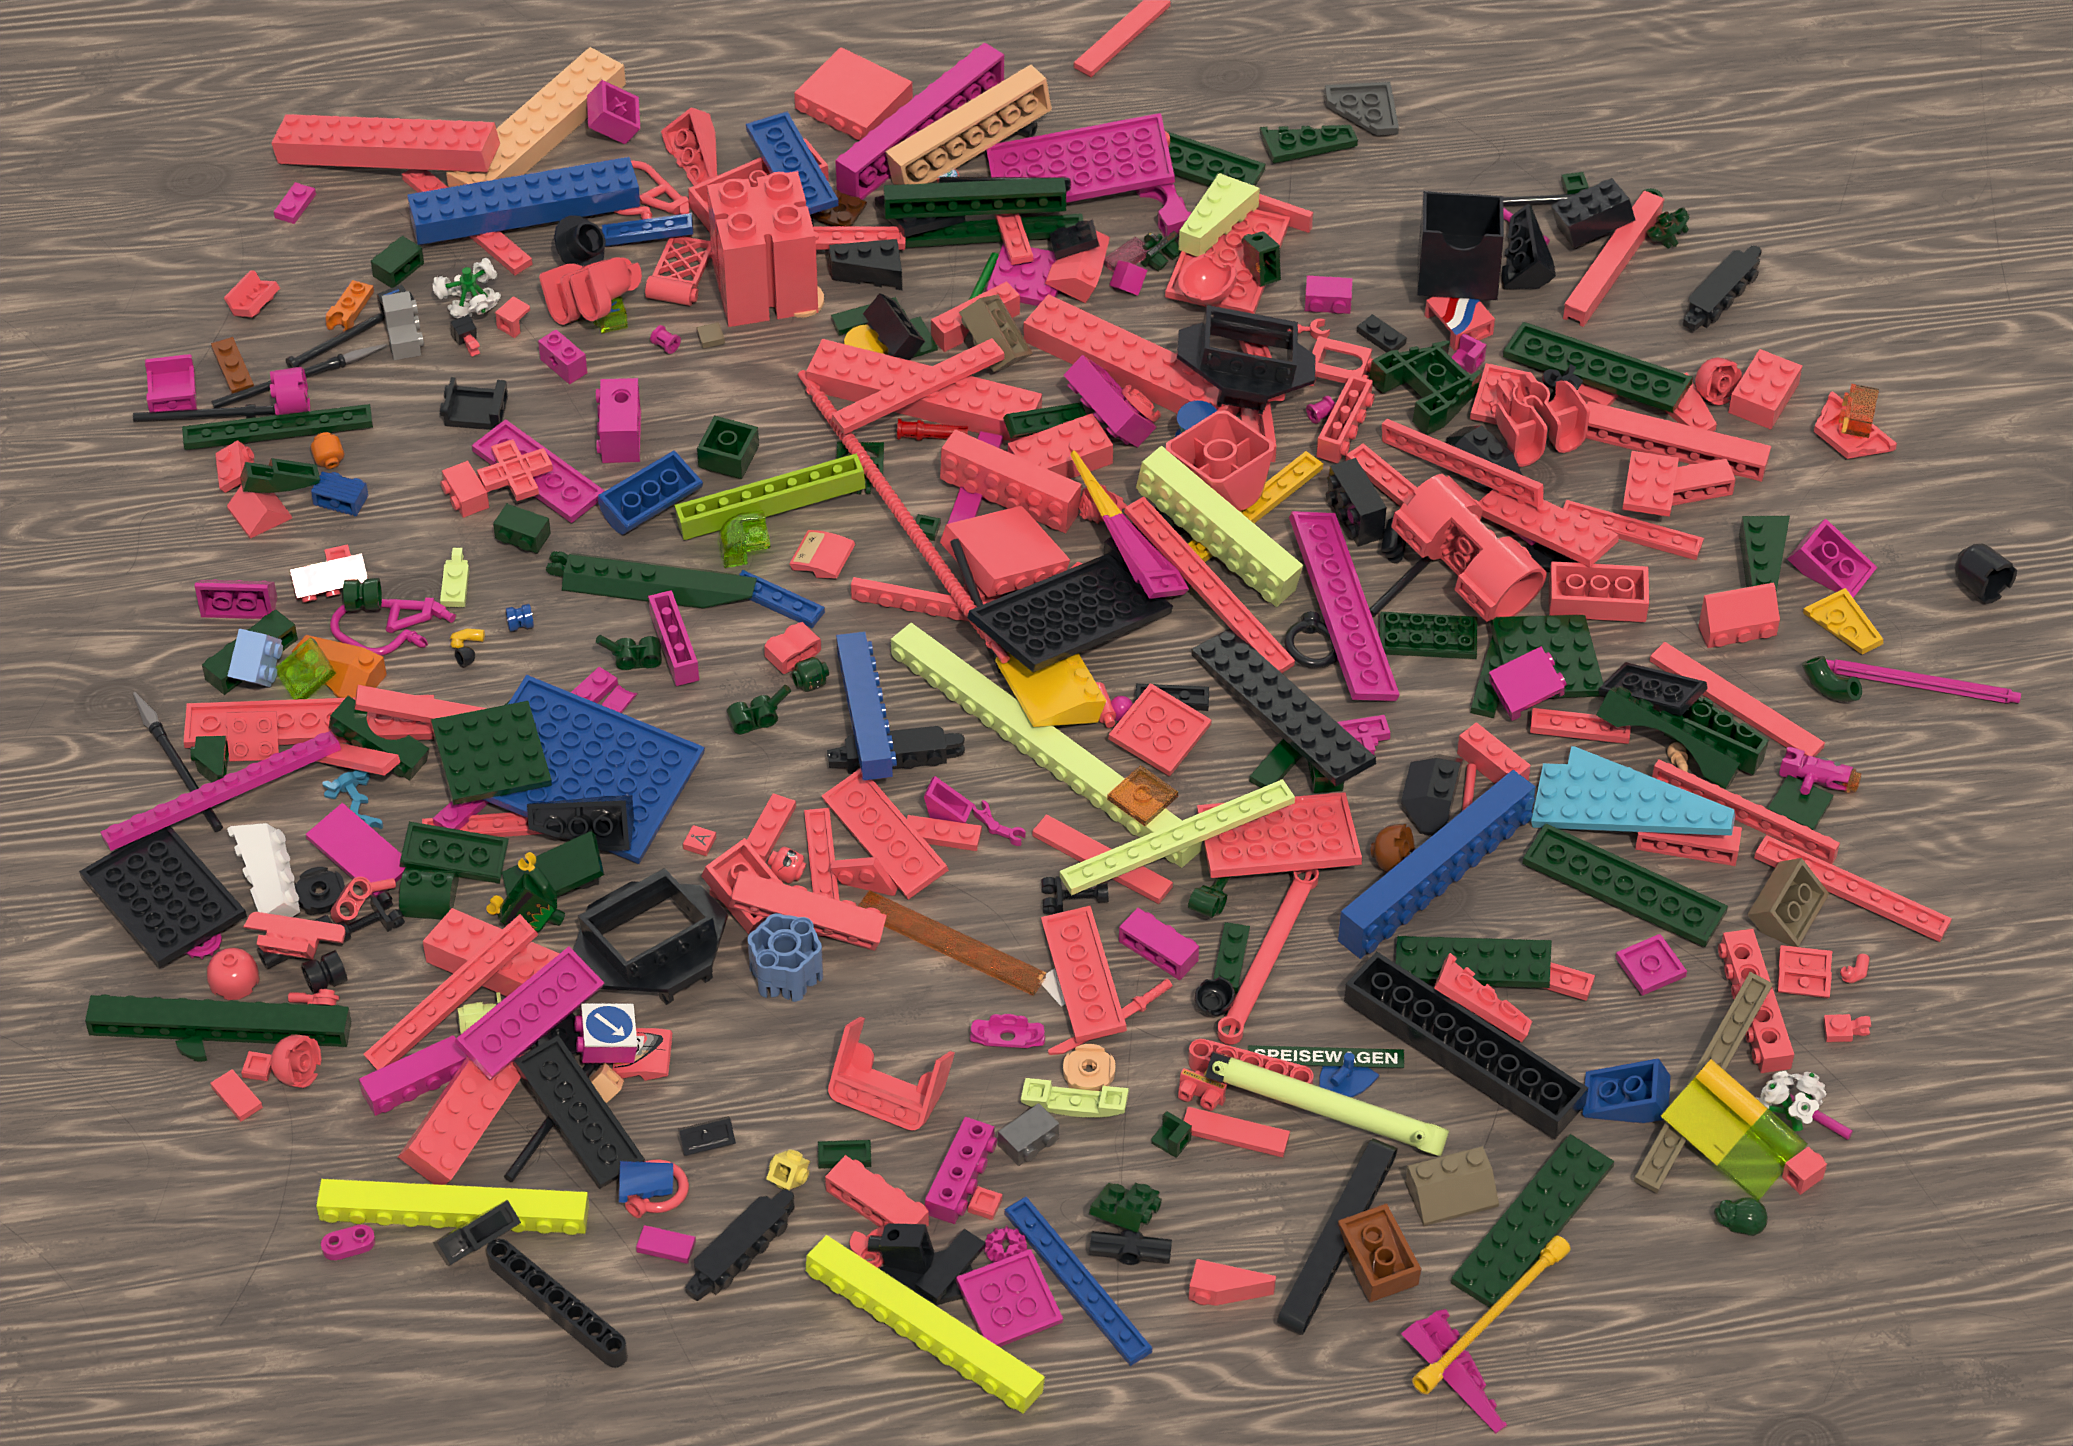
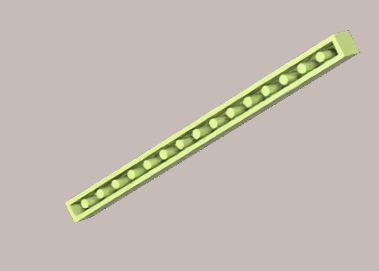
[891,623,1202,868]

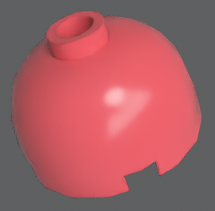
[1695,357,1742,405]
[207,948,259,1000]
[271,1035,321,1088]

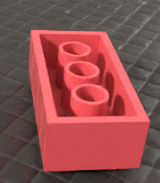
[1008,413,1113,479]
[1549,562,1649,622]

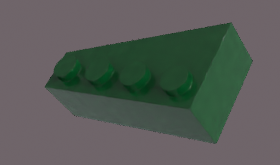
[1664,697,1769,775]

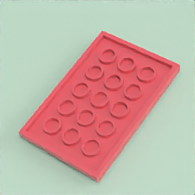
[1165,210,1290,313]
[1197,792,1362,878]

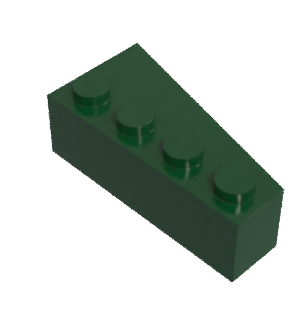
[1739,516,1790,592]

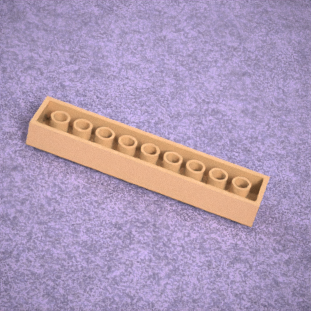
[446,47,626,187]

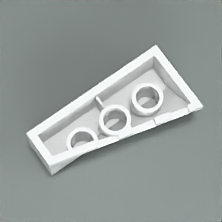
[227,823,300,917]

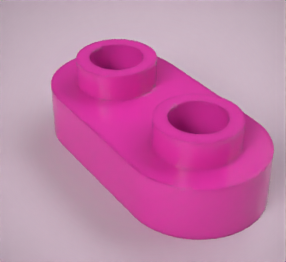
[321,1224,375,1260]

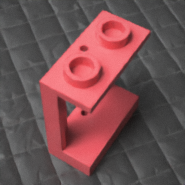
[1310,336,1373,386]

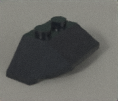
[1446,425,1522,491]
[1401,754,1463,836]

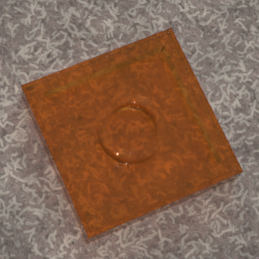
[1107,765,1178,826]

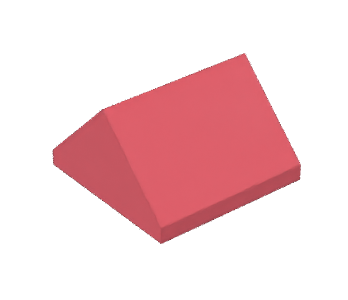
[227,485,292,539]

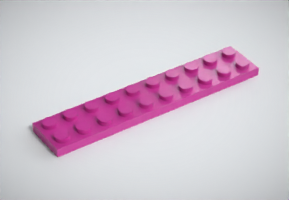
[1289,511,1400,701]

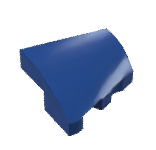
[619,1161,673,1203]

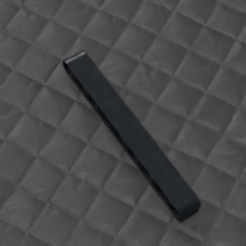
[1277,1138,1398,1335]

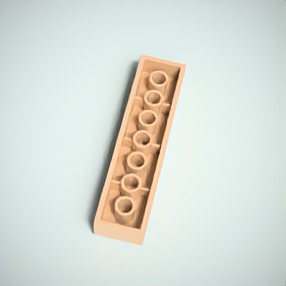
[886,65,1052,185]

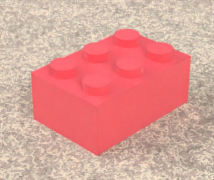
[1728,349,1802,429]
[701,838,778,935]

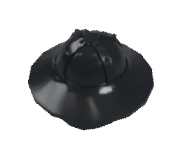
[554,215,606,267]

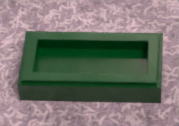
[818,1140,871,1169]

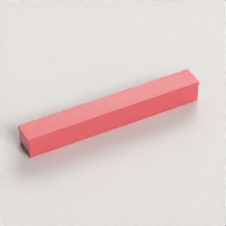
[1563,191,1664,327]

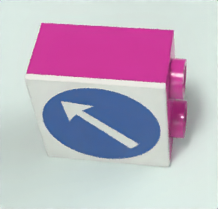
[575,1004,637,1063]

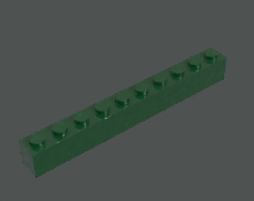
[85,994,352,1047]

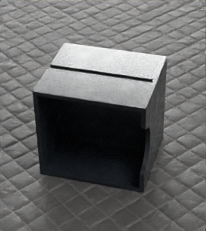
[1417,191,1504,300]

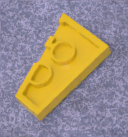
[1803,588,1883,655]

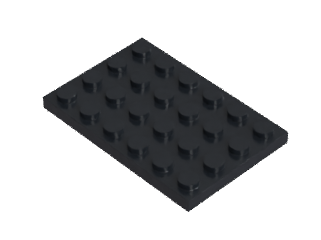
[79,825,247,968]

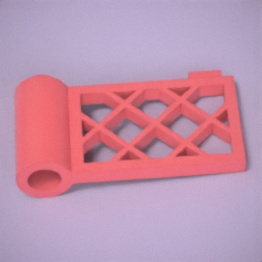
[645,236,712,306]

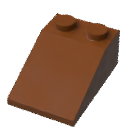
[1338,1203,1421,1302]

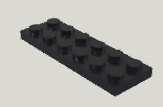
[513,1035,645,1189]

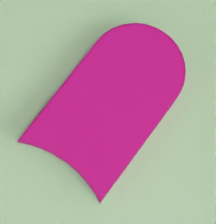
[602,684,637,713]

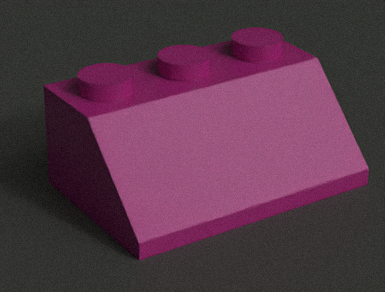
[194,579,277,619]

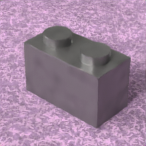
[998,1103,1059,1166]

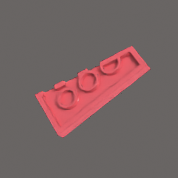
[1434,953,1532,1042]

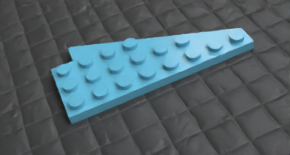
[1531,746,1735,836]

